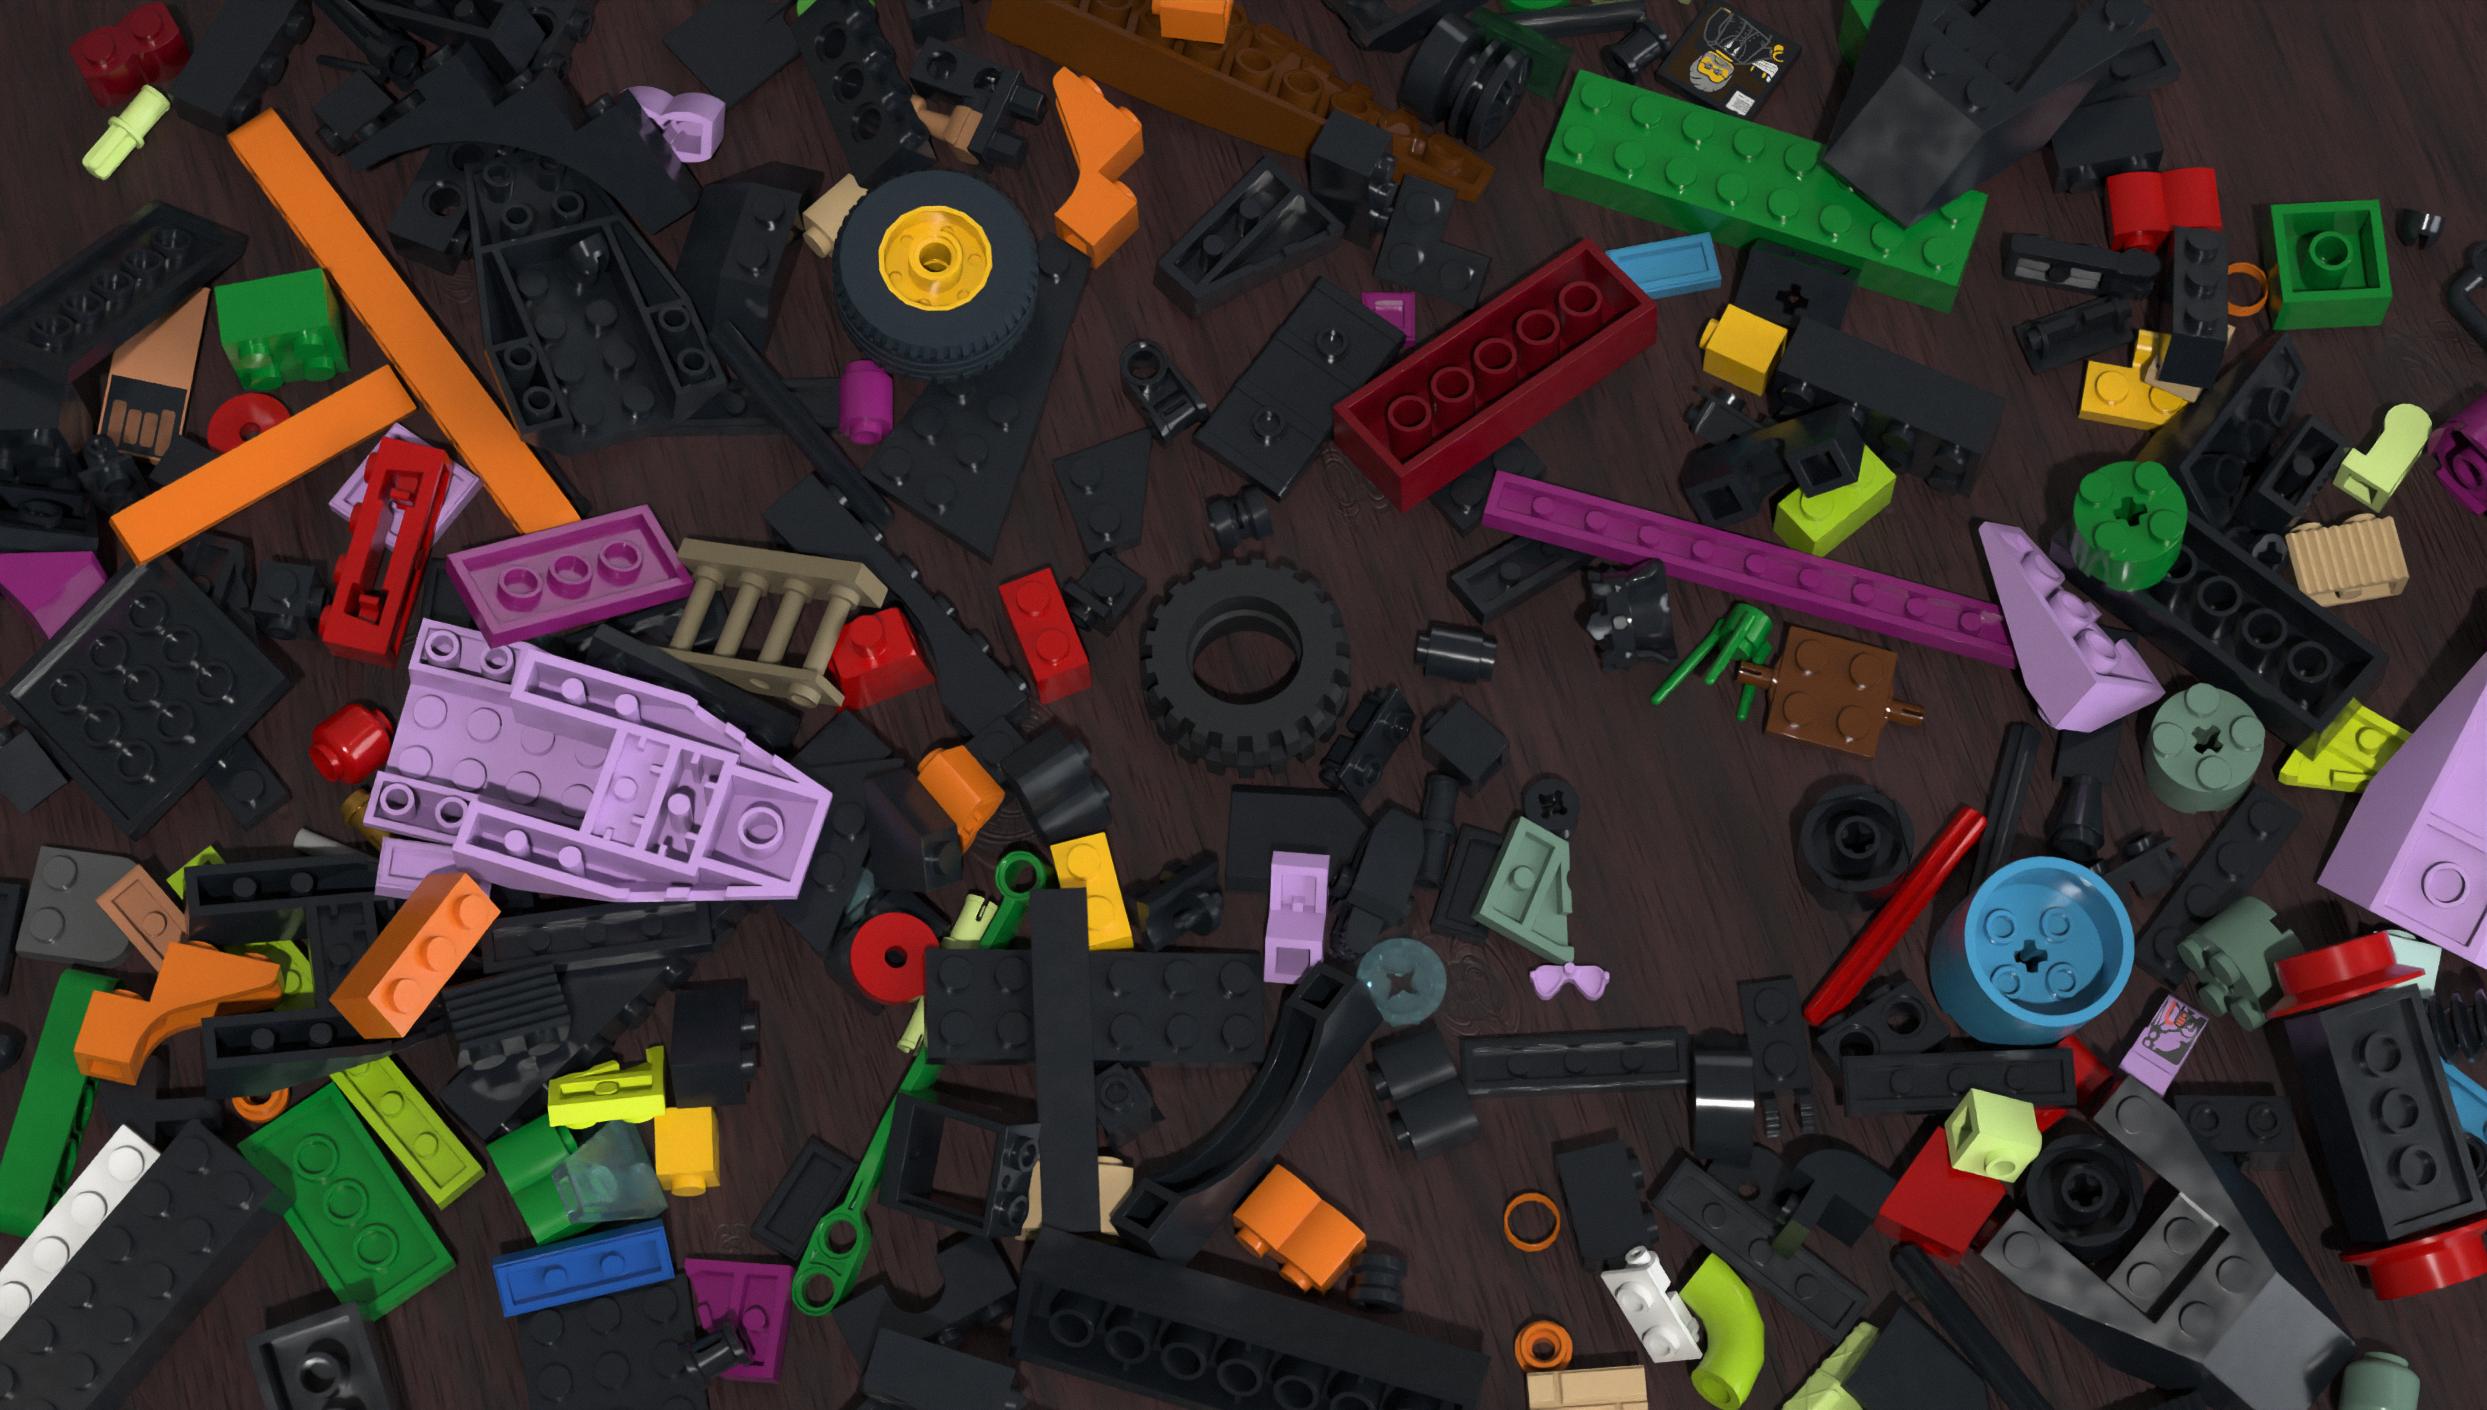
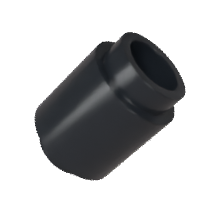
[1415,623,1498,686]

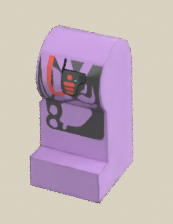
[2111,994,2210,1100]

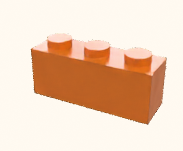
[329,872,501,1039]

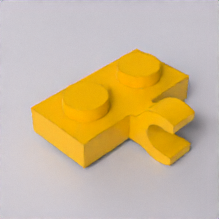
[2078,329,2192,432]

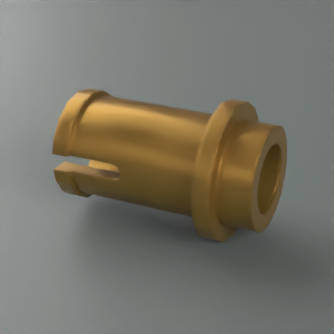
[340,788,410,854]

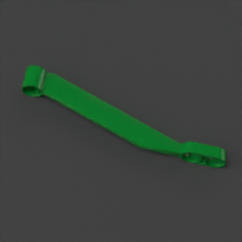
[791,851,1058,1318]

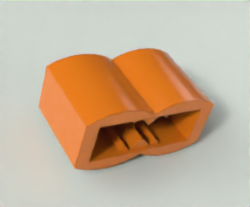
[917,745,1005,856]
[1233,1164,1367,1297]

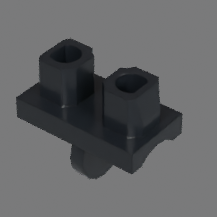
[1123,855,1224,953]

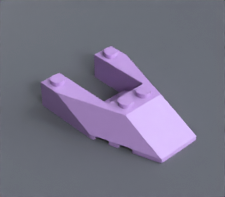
[452,648,833,902]

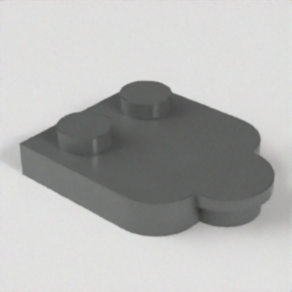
[15,846,137,969]

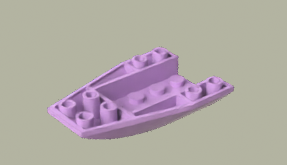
[363,618,609,846]
[2317,651,2487,969]

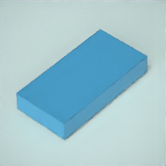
[1605,232,1722,300]

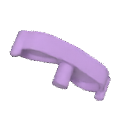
[1529,962,1609,1001]

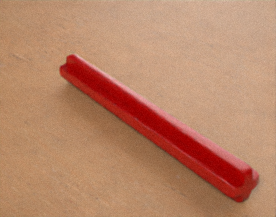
[1803,806,1987,1030]

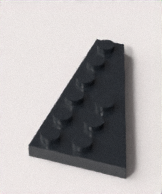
[859,231,1093,566]

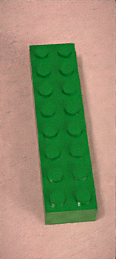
[1543,69,1988,315]

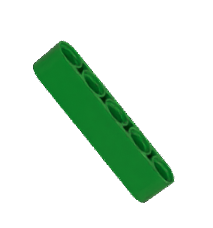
[0,968,126,1238]

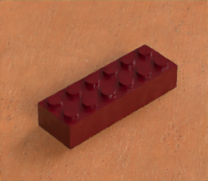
[1332,237,1657,514]

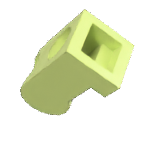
[2333,404,2432,513]

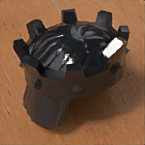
[1583,558,1679,675]

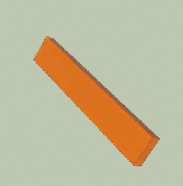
[108,364,417,568]

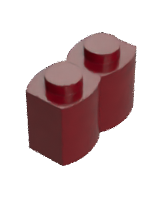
[69,2,191,108]

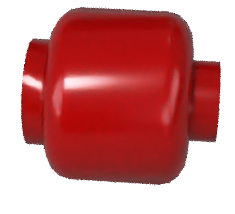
[308,703,394,785]

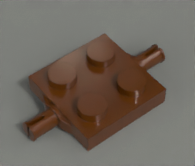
[1736,626,1925,762]

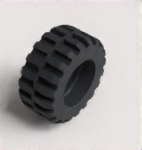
[1139,556,1351,779]

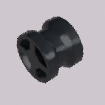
[1523,778,1580,841]
[1347,1254,1408,1314]

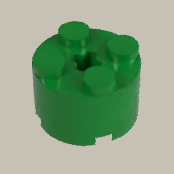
[2069,461,2188,591]

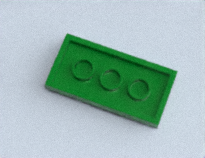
[237,1081,457,1322]

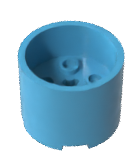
[1930,856,2135,1051]

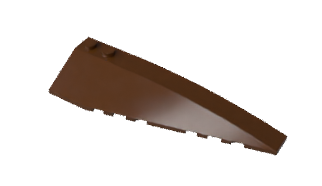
[985,0,1496,203]

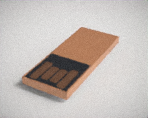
[97,287,210,465]

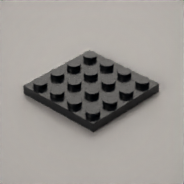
[0,553,294,842]

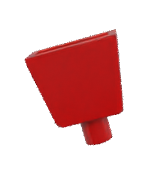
[823,607,936,716]
[1872,1126,2008,1267]

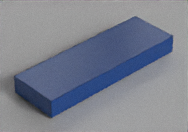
[491,1218,675,1317]

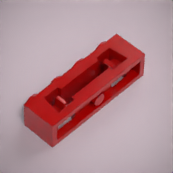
[318,436,455,670]

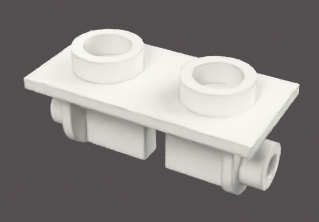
[1601,1246,1703,1363]

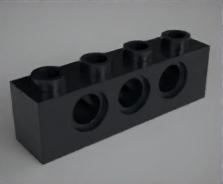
[790,0,937,190]

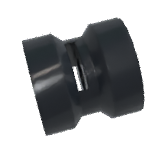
[1205,485,1274,552]

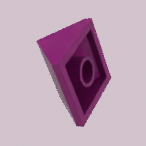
[0,551,109,642]

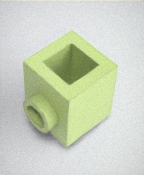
[1944,1088,2042,1183]

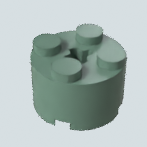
[2142,683,2265,814]
[2177,896,2306,1032]

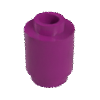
[839,360,893,445]

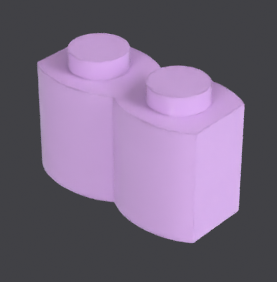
[620,86,725,162]

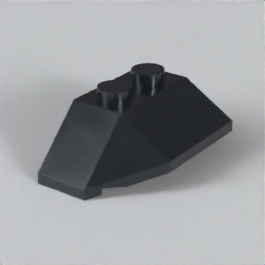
[673,160,825,361]

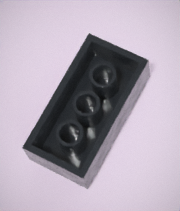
[1769,316,2007,499]

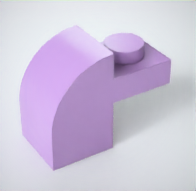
[1264,851,1330,984]

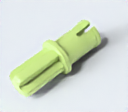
[82,85,171,180]

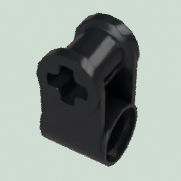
[1120,341,1211,449]

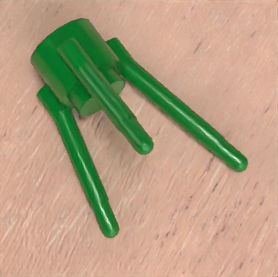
[1650,603,1773,722]

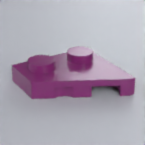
[684,1258,797,1384]

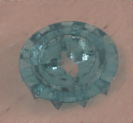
[1356,938,1447,1028]

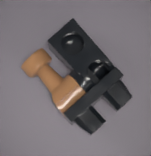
[908,36,1049,174]

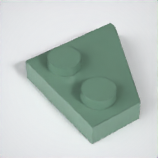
[1471,816,1574,966]

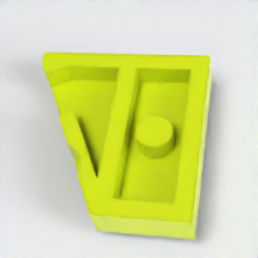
[2278,706,2412,793]
[548,1045,666,1129]

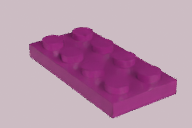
[445,504,694,649]

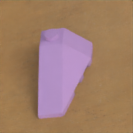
[1978,521,2166,733]

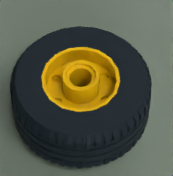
[832,167,1039,384]

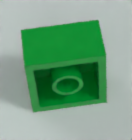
[2260,199,2392,331]
[214,268,350,391]

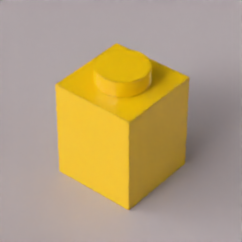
[1699,304,1788,396]
[654,1107,720,1196]

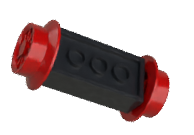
[2264,930,2487,1301]

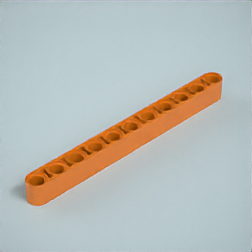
[226,107,582,536]

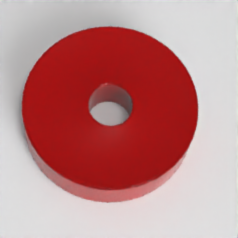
[207,393,291,456]
[848,912,940,1006]

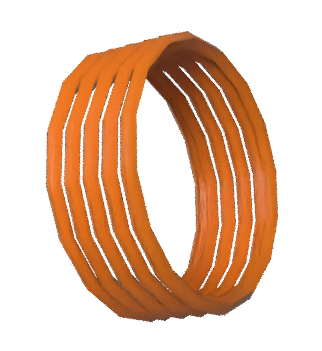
[2228,262,2269,317]
[1504,1193,1560,1252]

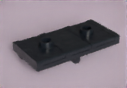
[1192,276,1407,504]

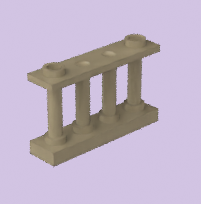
[649,538,888,708]

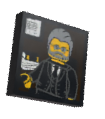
[1655,0,1802,122]

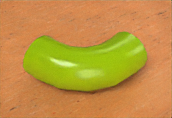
[1678,1251,1765,1410]

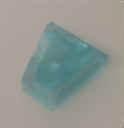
[550,1120,668,1224]

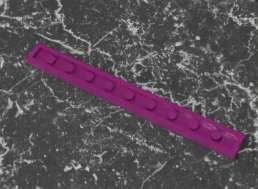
[1481,470,2019,670]

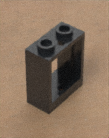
[877,1089,1041,1239]

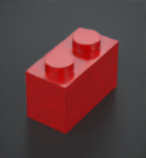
[998,567,1093,706]

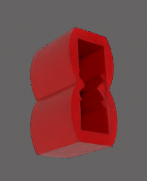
[2103,167,2222,253]

